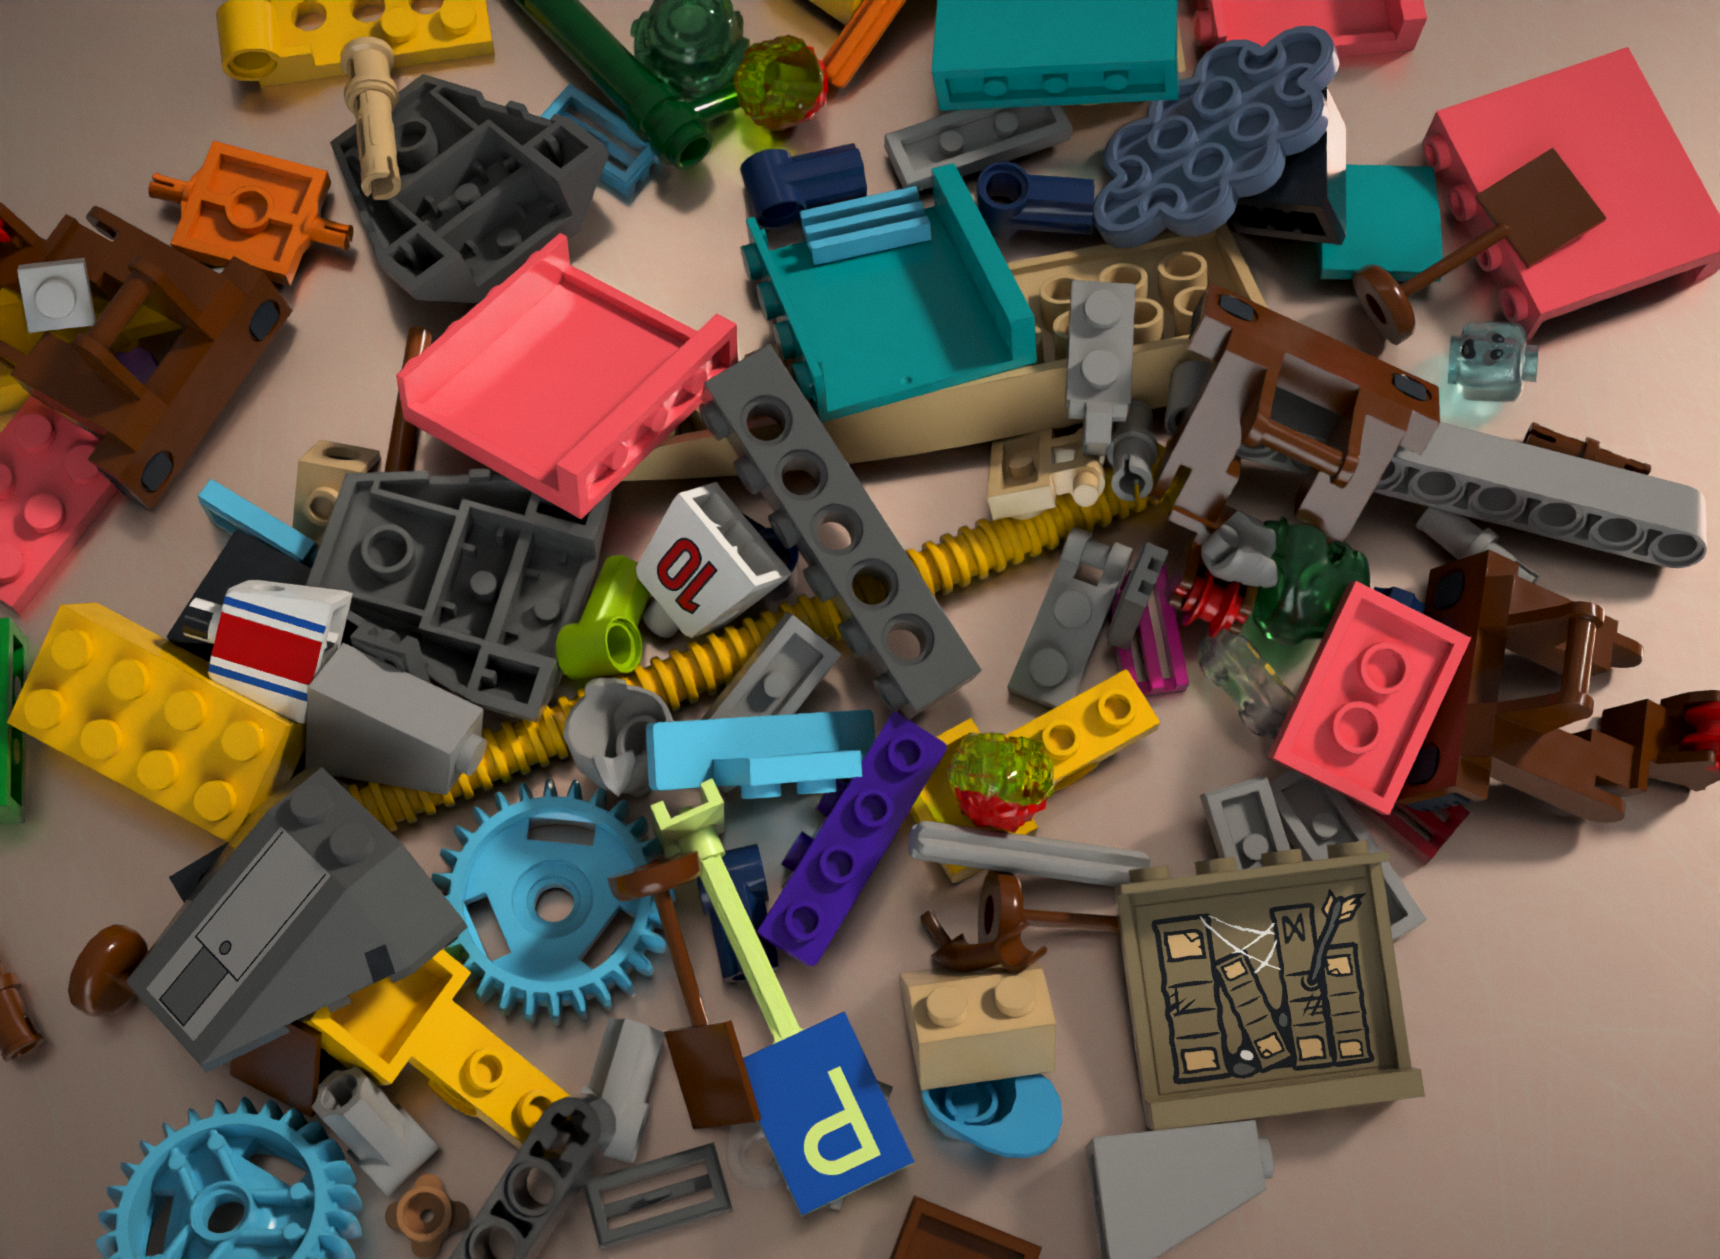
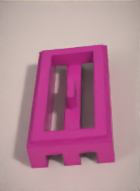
[1108,566,1189,696]

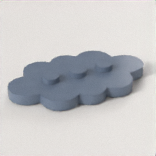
[1092,26,1340,248]

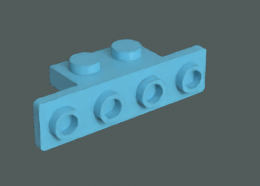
[646,709,875,799]

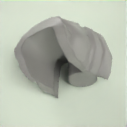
[1201,511,1277,588]

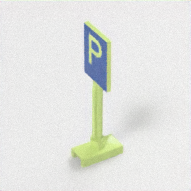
[650,778,915,1217]

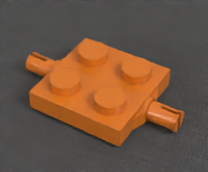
[148,140,354,286]

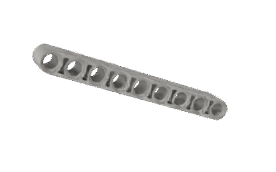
[1164,360,1707,568]

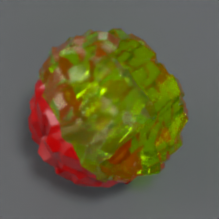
[733,34,829,131]
[947,732,1055,833]

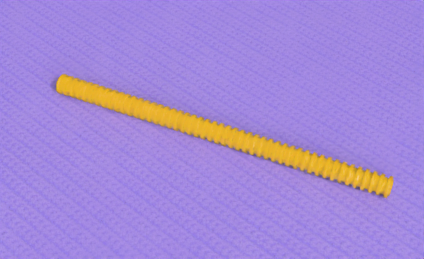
[348,438,1185,832]

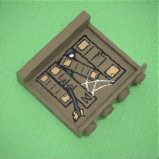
[1113,840,1425,1131]

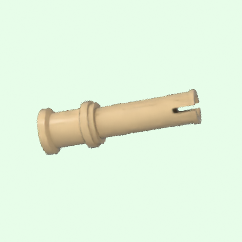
[340,37,401,200]

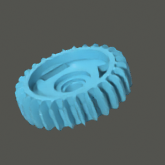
[431,778,676,1025]
[95,1096,363,1259]

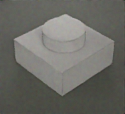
[17,258,96,333]

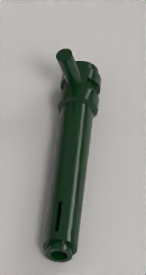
[514,0,744,171]

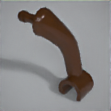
[920,909,1047,973]

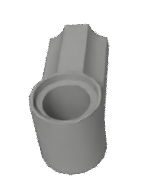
[566,1017,665,1164]
[311,1066,440,1197]

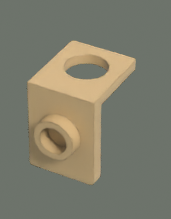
[292,440,380,546]

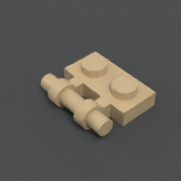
[987,427,1105,520]

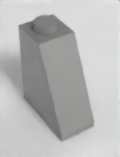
[305,643,487,795]
[1086,1120,1273,1259]

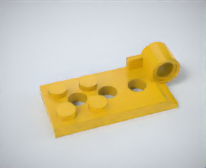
[216,0,495,87]

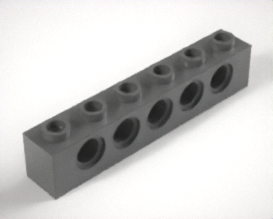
[699,344,982,720]

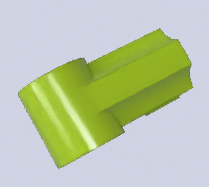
[555,555,651,680]

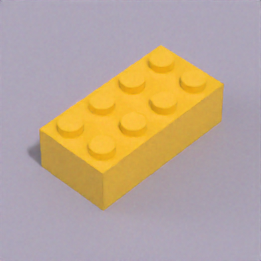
[7,602,307,843]

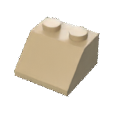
[899,962,1056,1091]

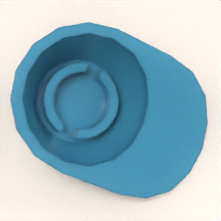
[921,1074,1063,1158]

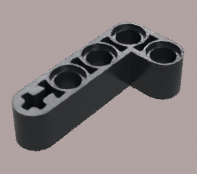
[449,1093,616,1259]

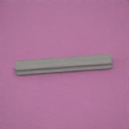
[908,821,1151,886]

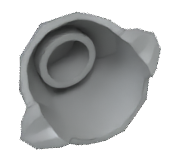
[563,678,674,797]

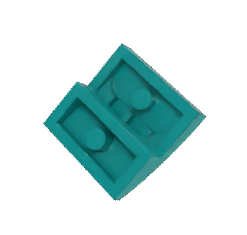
[1314,164,1443,282]

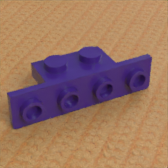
[756,711,947,967]

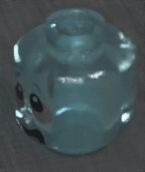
[1448,321,1539,403]

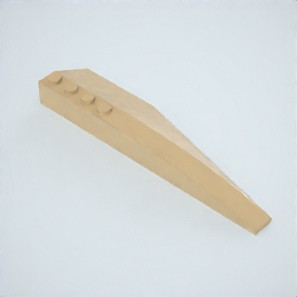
[622,223,1268,481]

